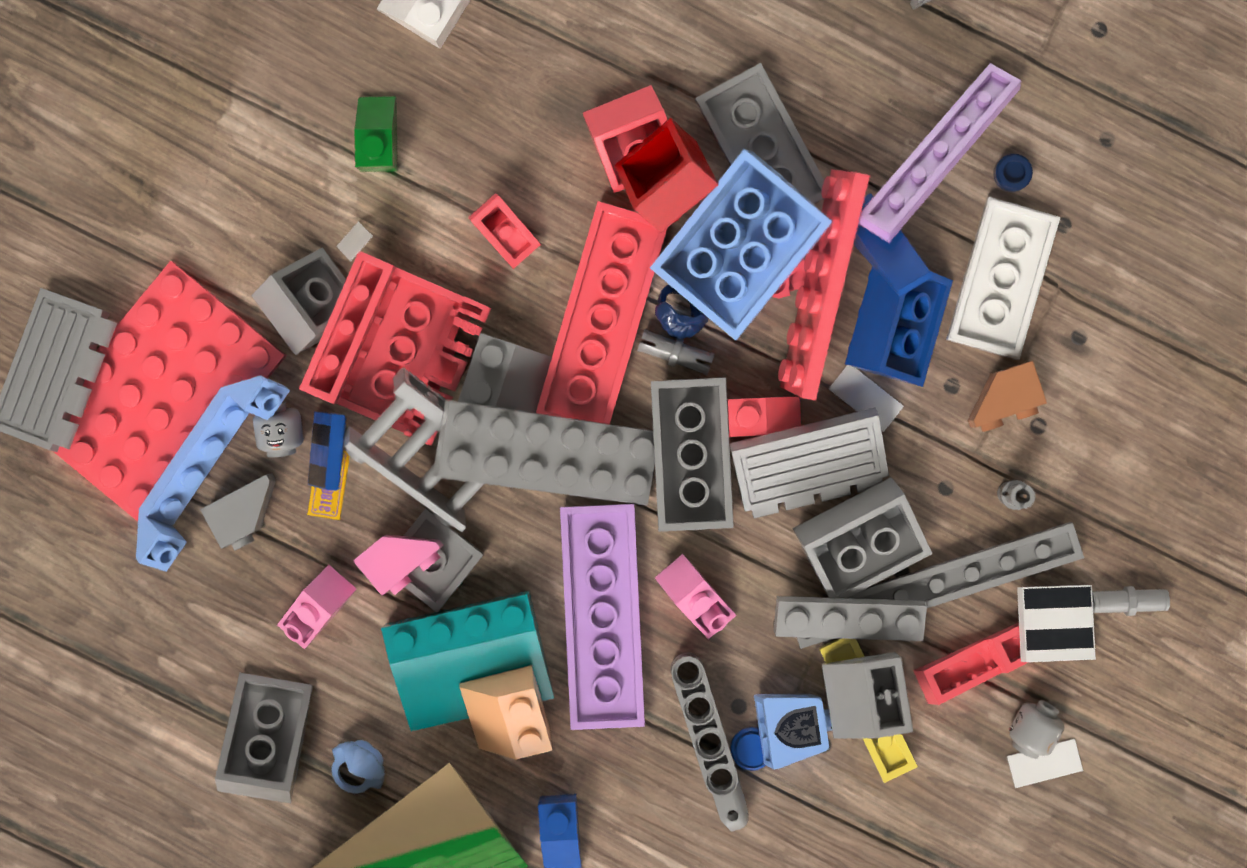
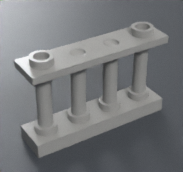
[345,367,484,532]

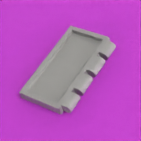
[0,288,117,452]
[729,408,889,519]

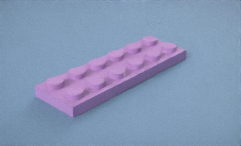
[560,503,645,730]

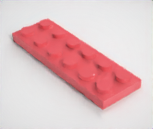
[778,169,870,401]
[536,201,667,424]

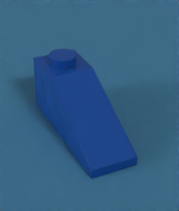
[853,193,932,297]

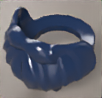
[655,285,708,339]

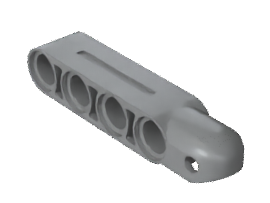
[671,652,749,832]

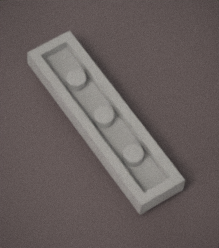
[774,596,927,641]

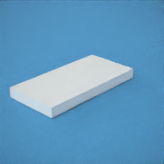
[946,197,1060,360]

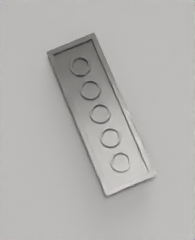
[433,400,655,505]

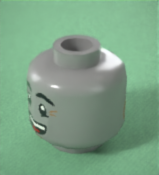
[253,401,304,457]
[1008,700,1065,759]

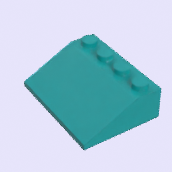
[381,590,555,731]

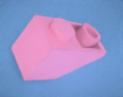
[353,535,444,596]
[655,554,736,639]
[277,565,356,649]

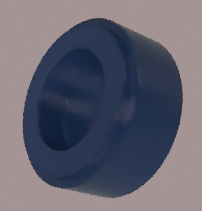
[993,154,1033,192]

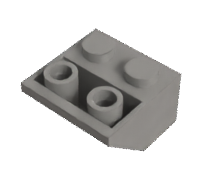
[821,652,913,739]

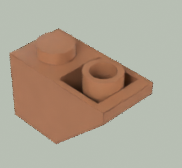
[968,361,1047,432]

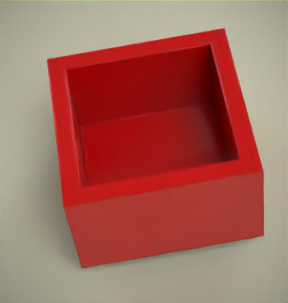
[614,118,719,233]

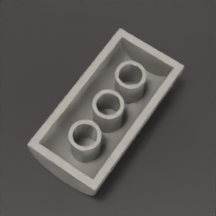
[651,378,734,532]

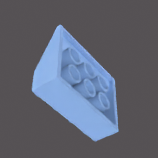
[650,149,833,340]

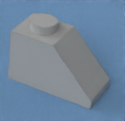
[200,473,276,551]

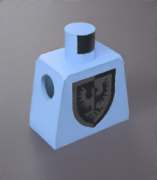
[754,694,832,769]

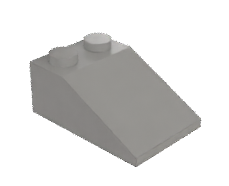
[215,673,313,803]

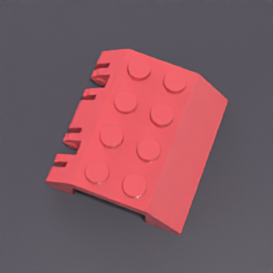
[299,251,491,446]

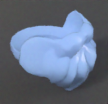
[332,740,385,794]

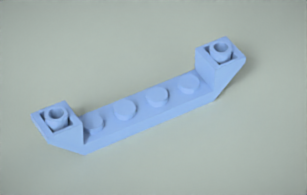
[136,375,290,572]

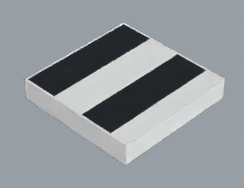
[1017,585,1096,662]

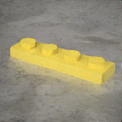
[819,638,918,783]

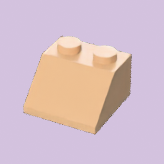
[459,665,552,760]

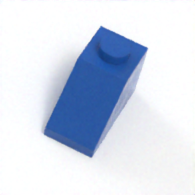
[538,794,581,868]

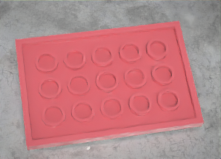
[53,261,287,521]

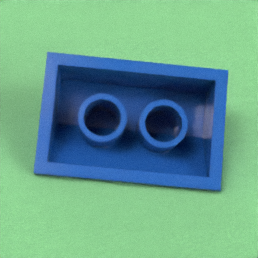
[845,266,953,387]

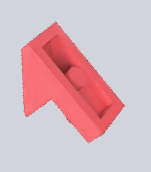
[468,193,541,269]

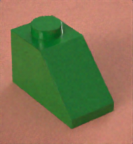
[354,96,398,172]

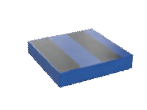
[307,411,346,491]

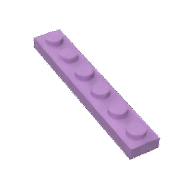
[858,63,1021,242]

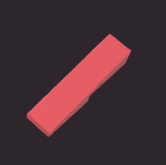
[913,622,1028,705]

